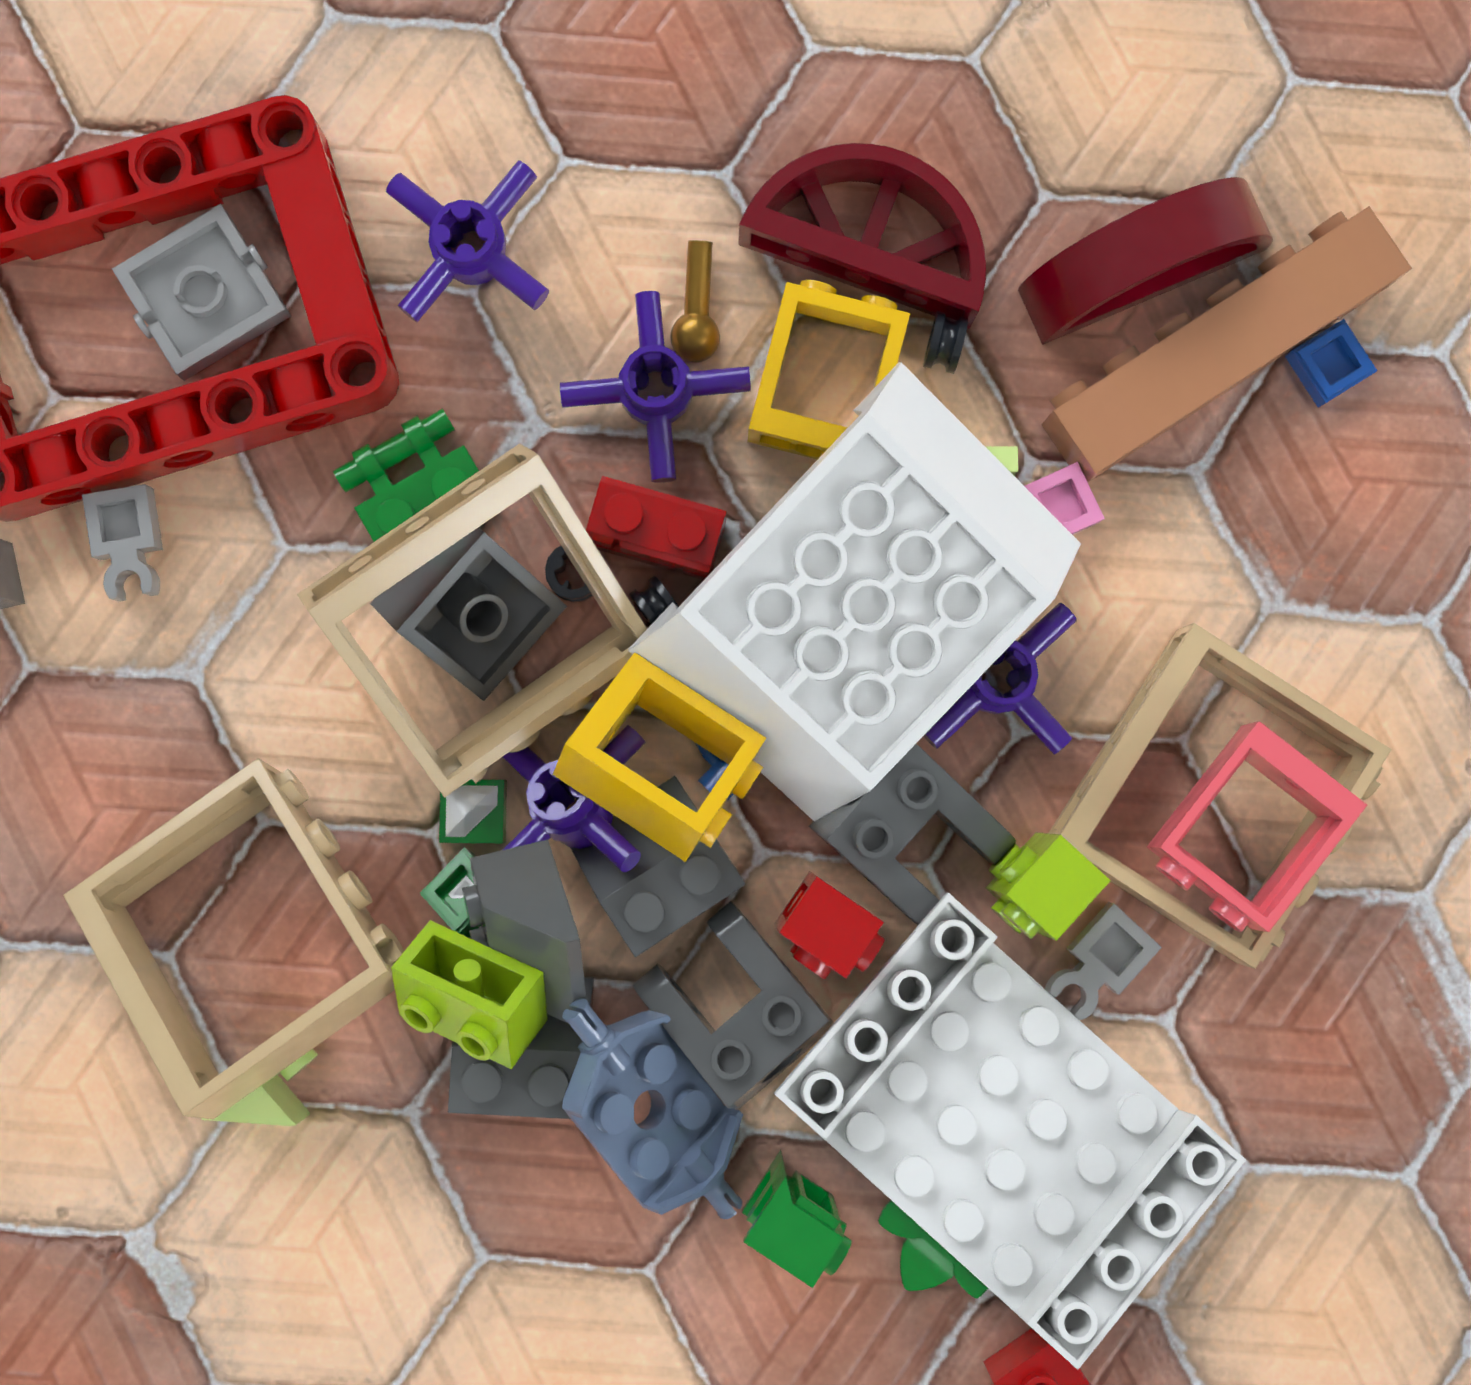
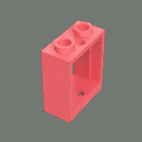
[1147,721,1367,933]

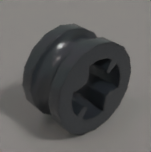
[923,311,968,374]
[545,546,593,603]
[629,575,679,625]

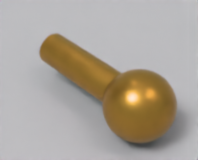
[670,240,720,362]

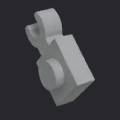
[82,484,163,602]
[1045,902,1162,1020]

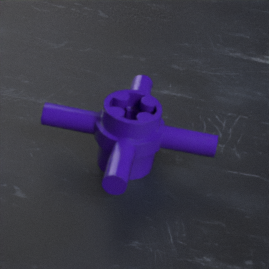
[386,160,549,322]
[560,291,751,483]
[924,603,1077,755]
[502,725,646,872]

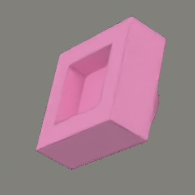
[1025,462,1105,535]

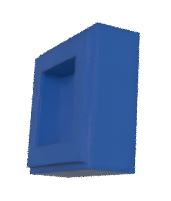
[1285,319,1378,408]

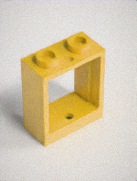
[747,280,910,460]
[552,652,766,862]

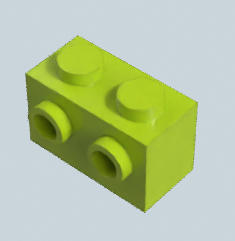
[986,832,1111,941]
[391,920,547,1069]

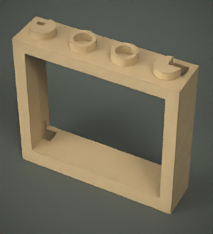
[297,444,647,798]
[1049,623,1392,969]
[63,758,404,1120]

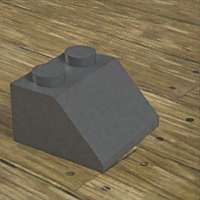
[370,527,567,701]
[571,776,746,957]
[462,840,586,1023]
[448,977,594,1119]

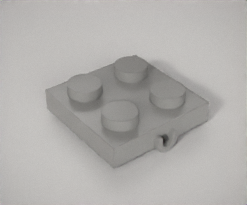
[112,204,291,381]

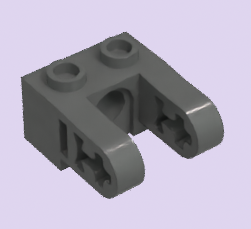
[809,744,1016,926]
[633,901,834,1109]

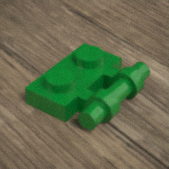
[333,408,479,542]

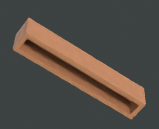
[1041,206,1412,482]

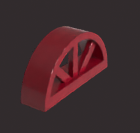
[738,143,986,329]
[1018,177,1273,345]

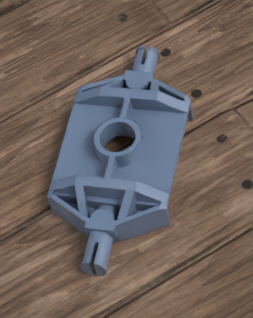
[562,998,743,1219]

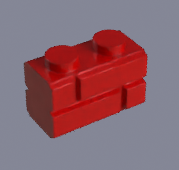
[586,476,727,580]

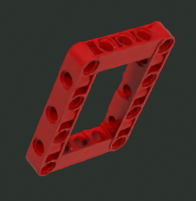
[0,95,399,522]

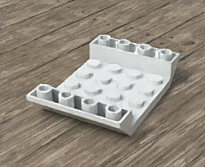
[628,362,1081,822]
[774,893,1246,1370]

